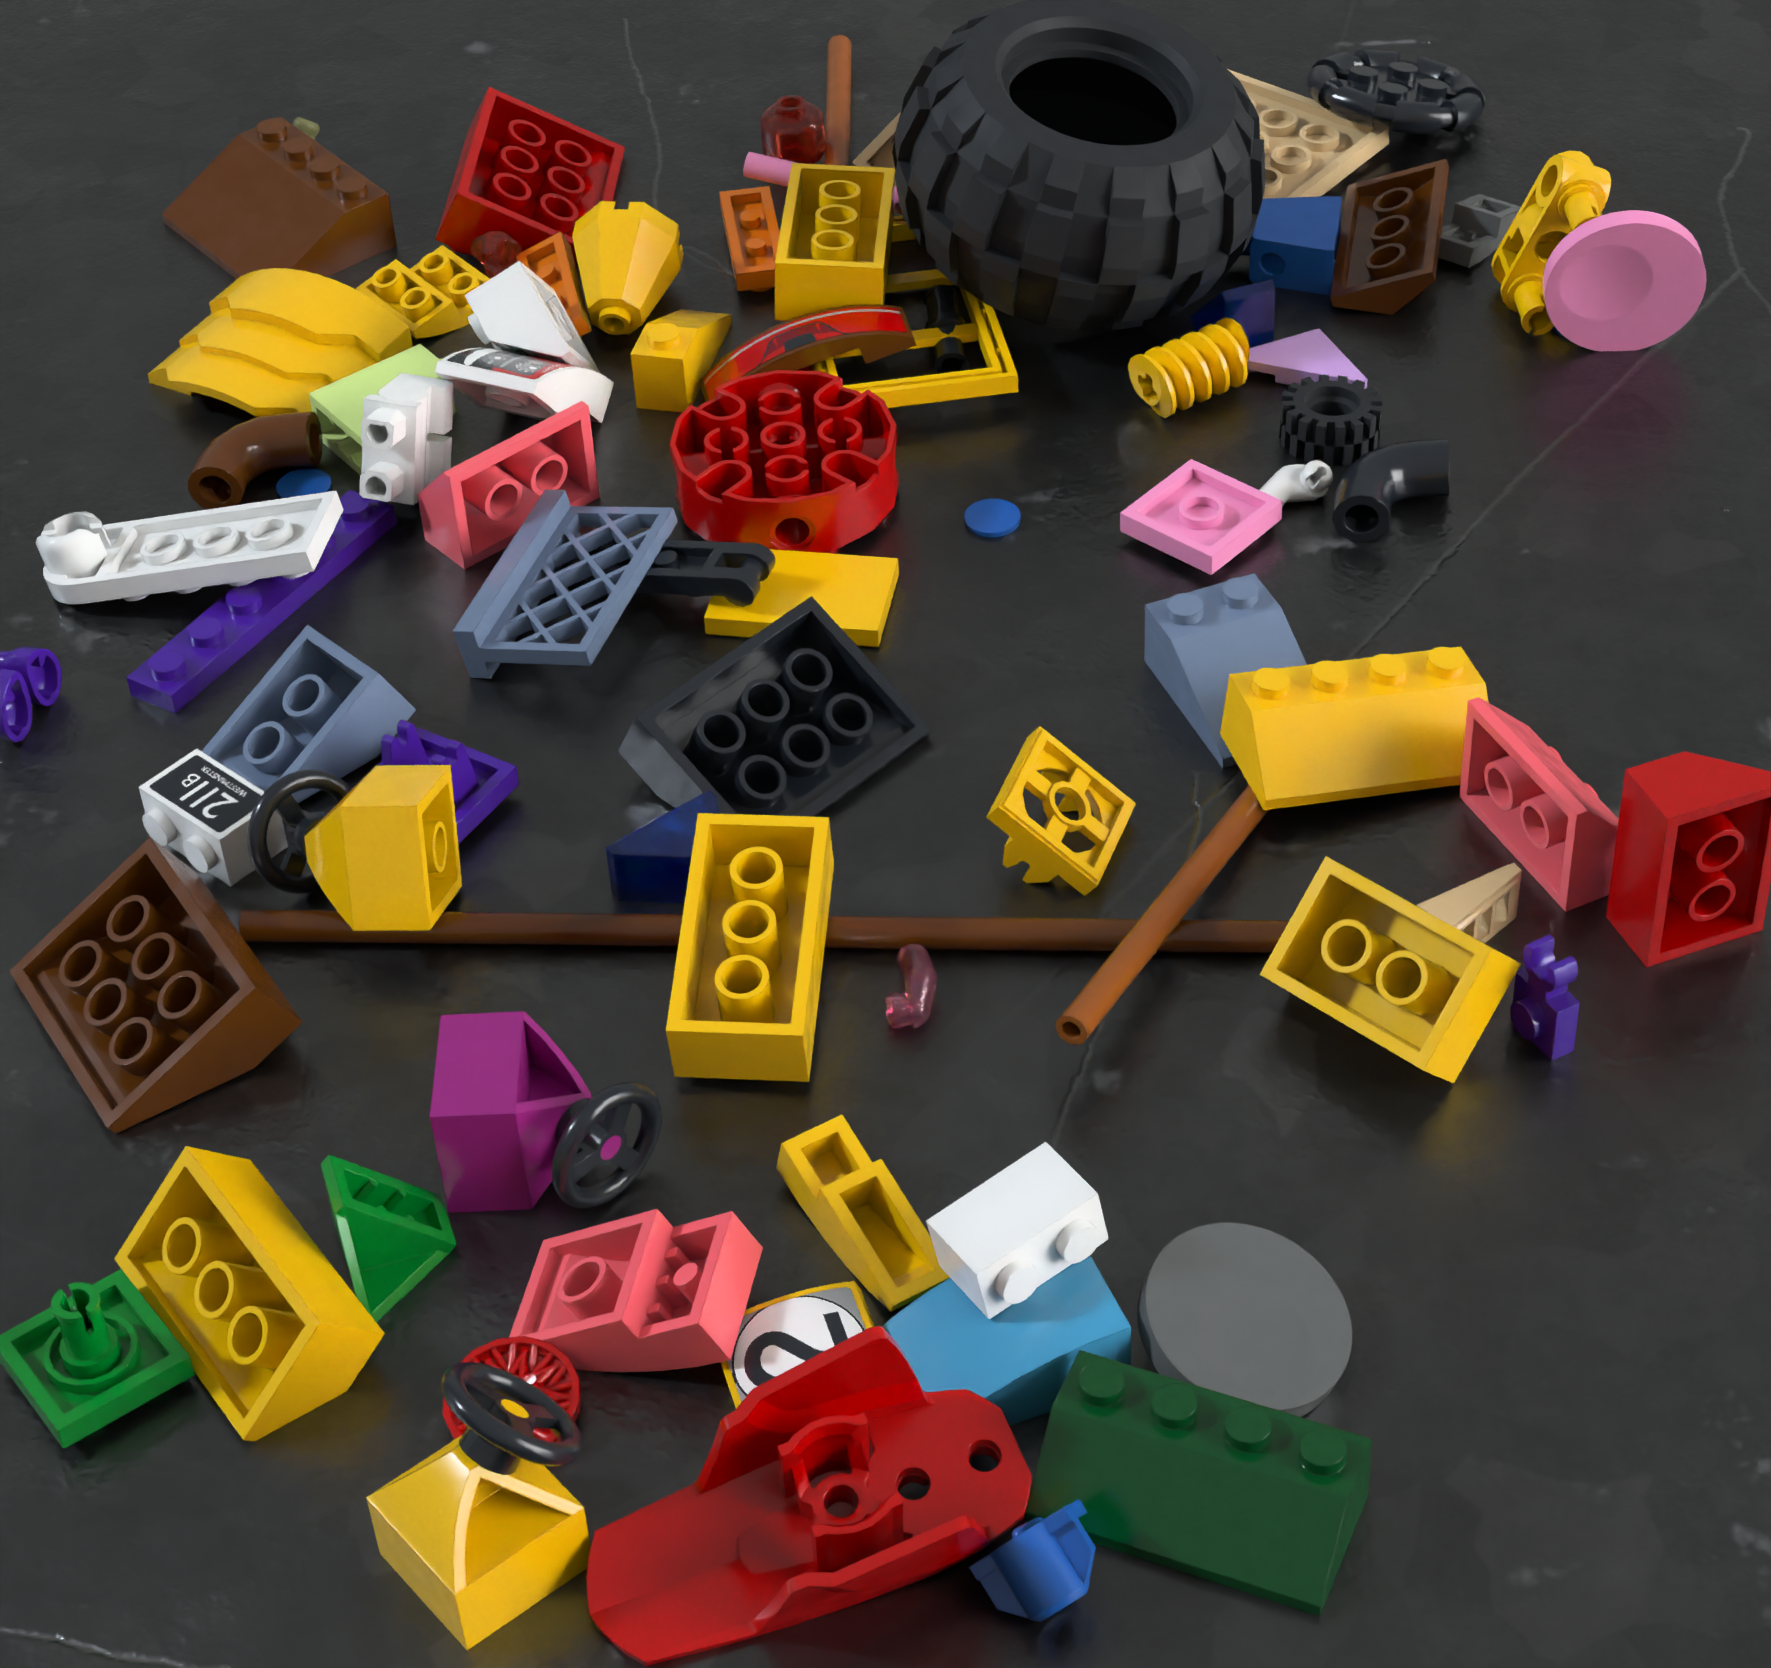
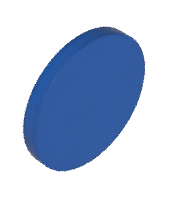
[276,468,332,499]
[964,499,1021,537]

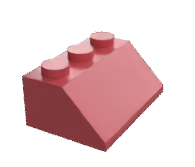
[417,401,600,570]
[1459,697,1619,912]

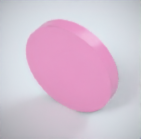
[1542,210,1707,352]

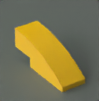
[776,1115,950,1312]

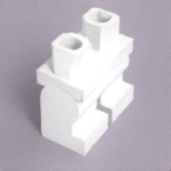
[359,373,454,505]

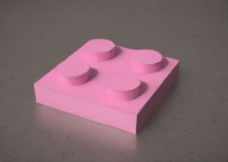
[1120,459,1283,575]

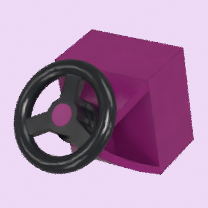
[430,1011,662,1213]

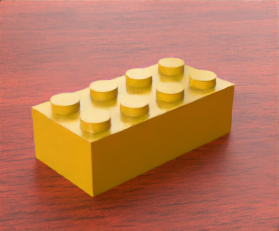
[774,163,895,321]
[666,813,834,1082]

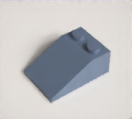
[1144,573,1307,768]
[201,624,416,803]

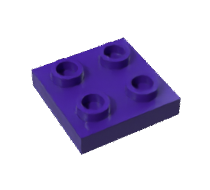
[352,720,519,844]

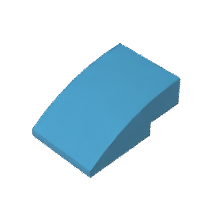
[882,1256,1131,1426]

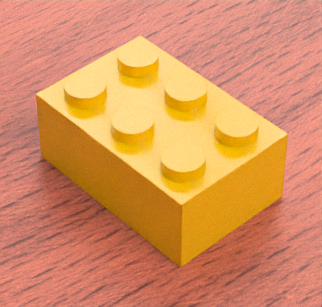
[1259,856,1521,1083]

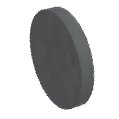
[1137,1222,1352,1417]

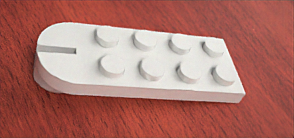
[35,491,343,604]

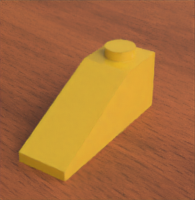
[630,309,732,413]

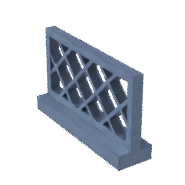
[452,490,678,679]

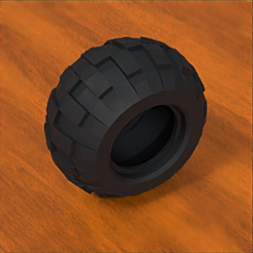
[892,0,1265,331]

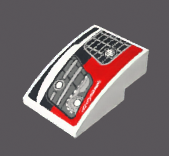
[435,347,614,423]

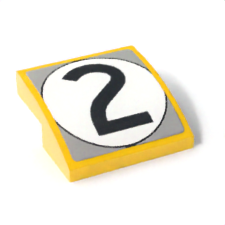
[720,1281,874,1409]

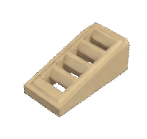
[1416,863,1522,943]

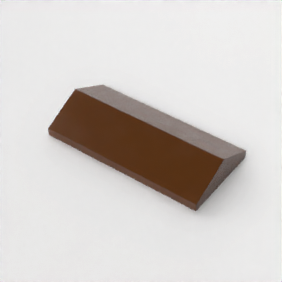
[1330,159,1449,315]

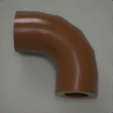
[187,412,323,509]

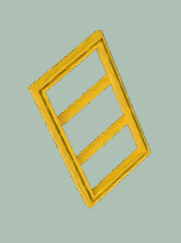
[779,215,1019,408]

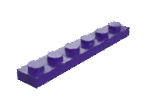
[126,490,397,714]

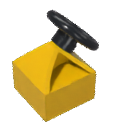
[247,765,462,931]
[366,1362,591,1651]

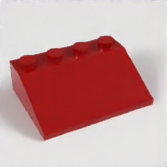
[435,87,625,263]

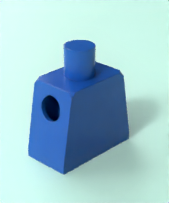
[1241,196,1342,295]

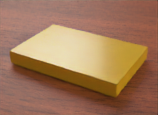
[704,549,899,647]

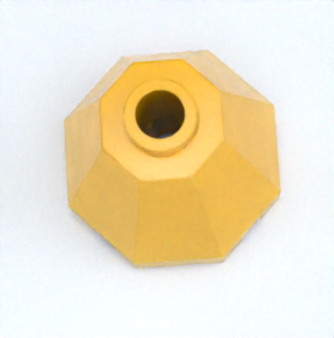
[572,201,684,335]

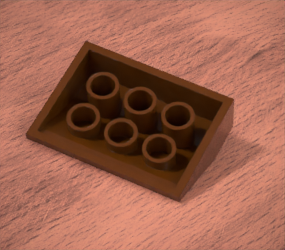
[162,117,397,280]
[9,837,303,1134]

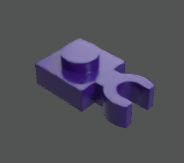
[1510,934,1580,1061]

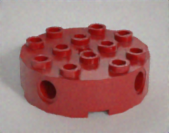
[670,370,899,554]

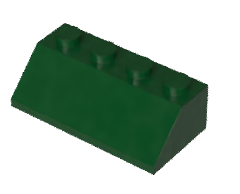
[1025,1350,1372,1616]

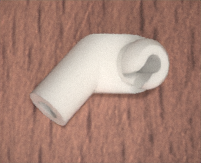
[1259,460,1333,507]

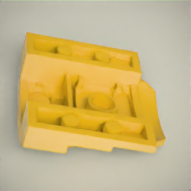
[148,268,413,417]

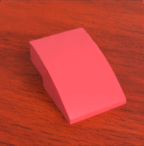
[509,1209,763,1372]

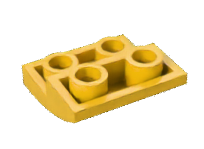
[356,245,490,339]

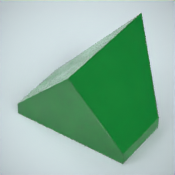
[321,1155,457,1323]

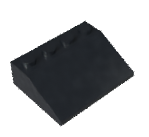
[618,596,932,822]

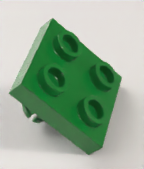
[0,1269,195,1449]

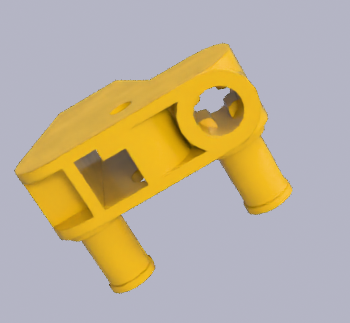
[1491,151,1611,335]

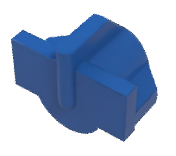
[969,1499,1096,1623]

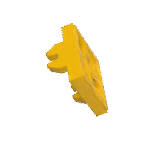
[986,726,1136,896]

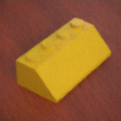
[1220,647,1489,810]
[114,1146,385,1442]

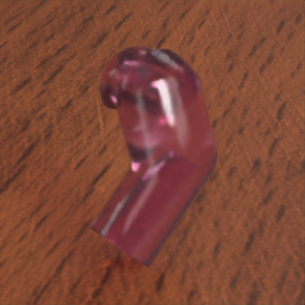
[885,944,938,1030]

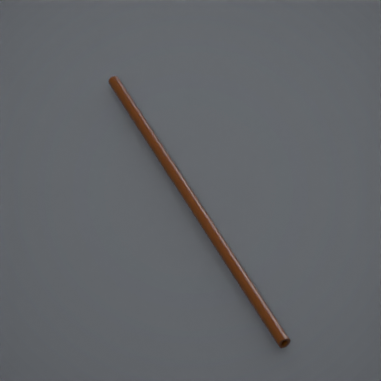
[239,909,1289,953]

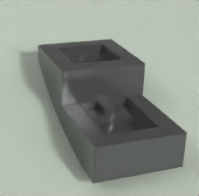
[1438,194,1521,268]

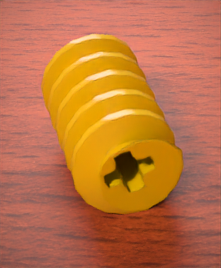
[1127,318,1250,418]

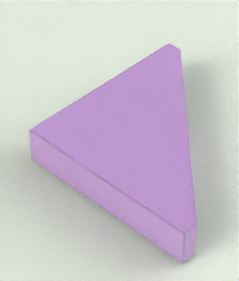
[1247,328,1368,389]

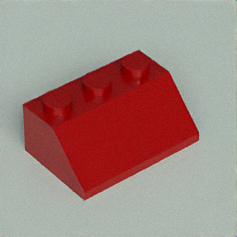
[1606,751,1771,968]

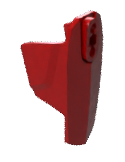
[587,1326,1032,1666]

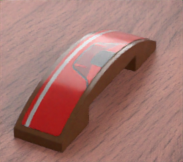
[699,304,917,402]

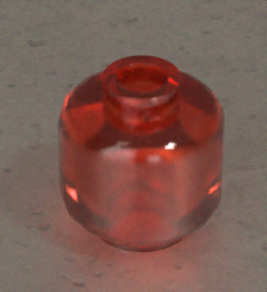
[760,95,826,164]

